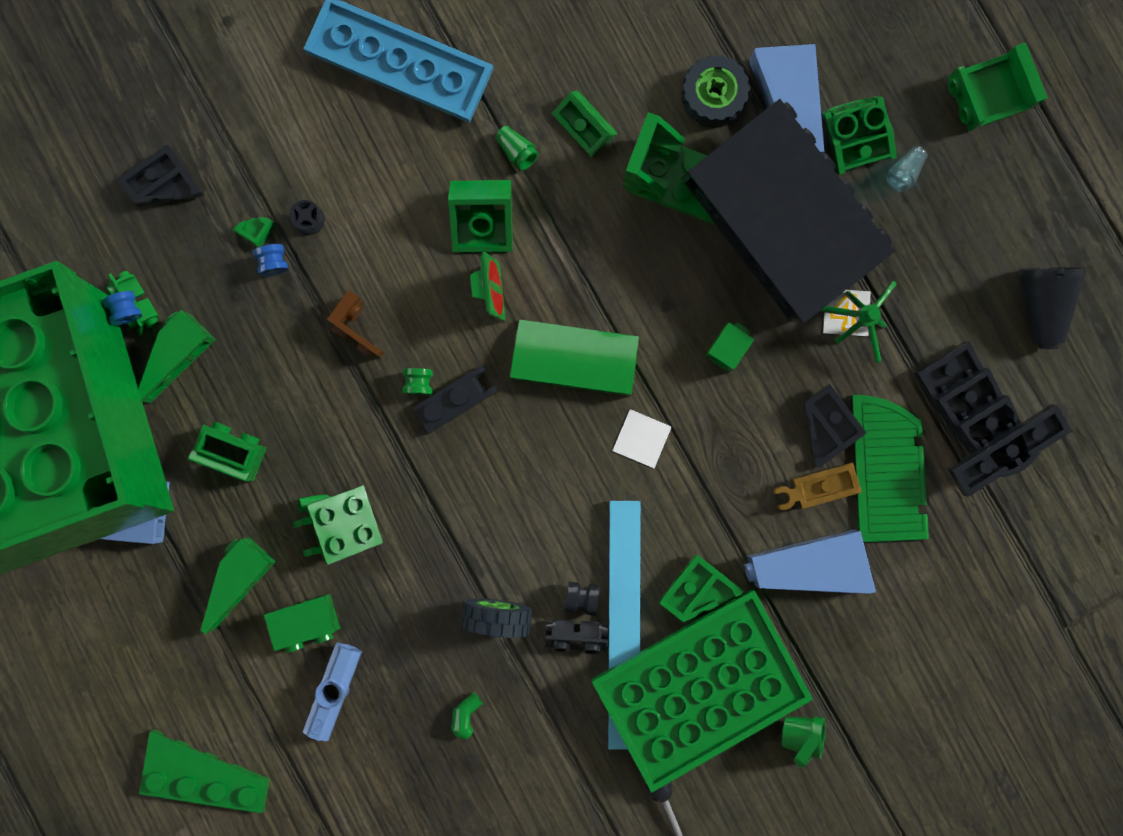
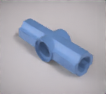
[302,642,362,742]

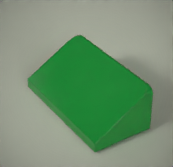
[551,91,617,157]

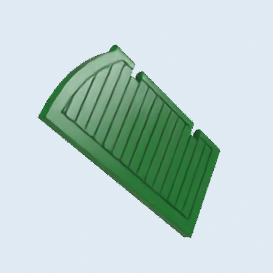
[851,395,929,542]

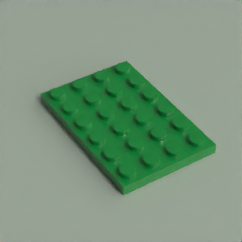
[591,589,813,793]

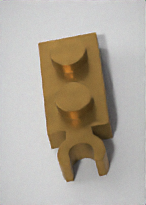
[773,463,862,510]

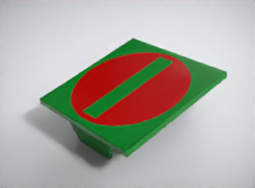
[470,252,506,322]

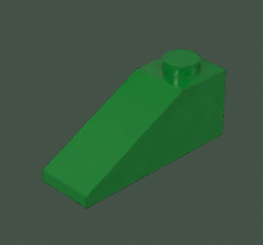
[138,310,216,403]
[200,537,276,634]

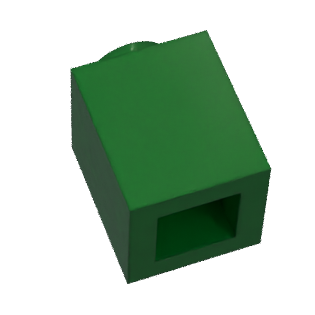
[705,322,754,373]

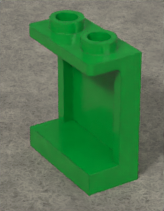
[948,42,1048,132]

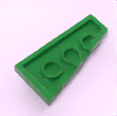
[139,729,270,813]

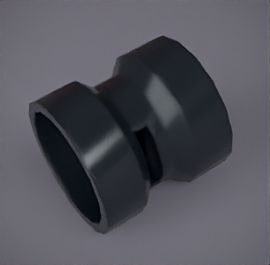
[565,581,599,616]

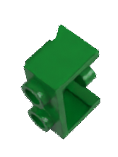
[188,422,267,481]

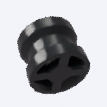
[290,200,325,235]

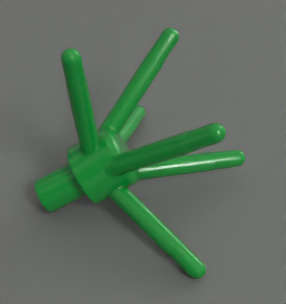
[820,281,897,363]

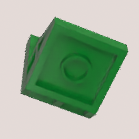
[622,112,715,225]

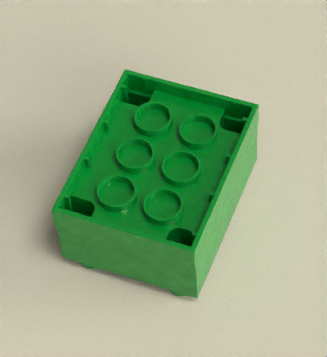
[0,261,175,575]

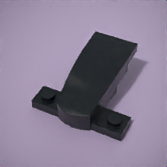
[914,341,1072,497]

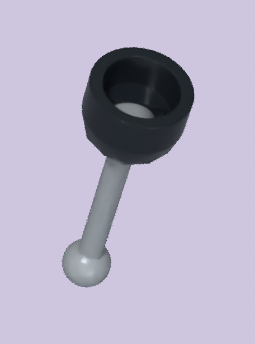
[646,782,683,836]

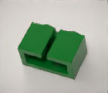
[264,593,340,653]

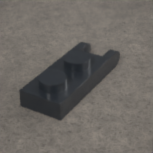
[413,365,499,434]

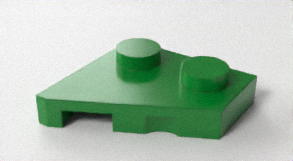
[658,554,744,622]

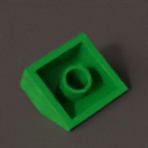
[448,180,513,252]

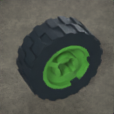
[681,55,750,128]
[461,598,532,638]

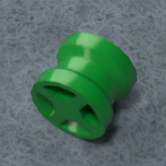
[402,368,433,395]

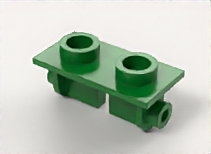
[106,271,159,337]

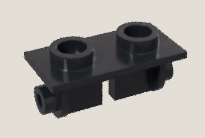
[545,619,608,655]

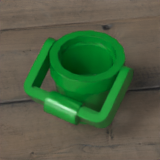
[782,716,826,768]

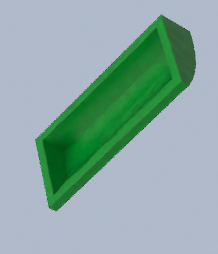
[510,320,639,396]

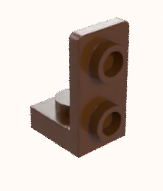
[327,290,384,358]

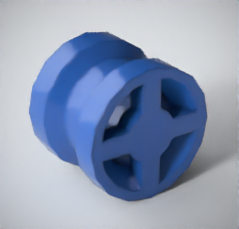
[253,244,289,277]
[102,291,142,326]

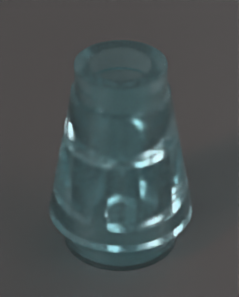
[886,146,928,192]

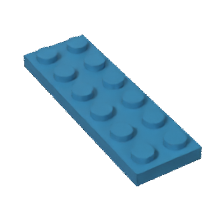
[303,0,494,123]

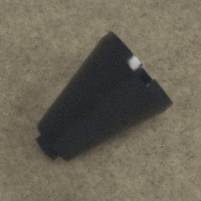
[1019,267,1085,349]

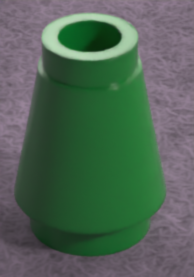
[495,126,538,170]

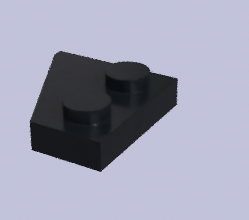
[117,145,204,206]
[804,384,867,468]

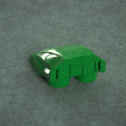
[821,96,897,175]

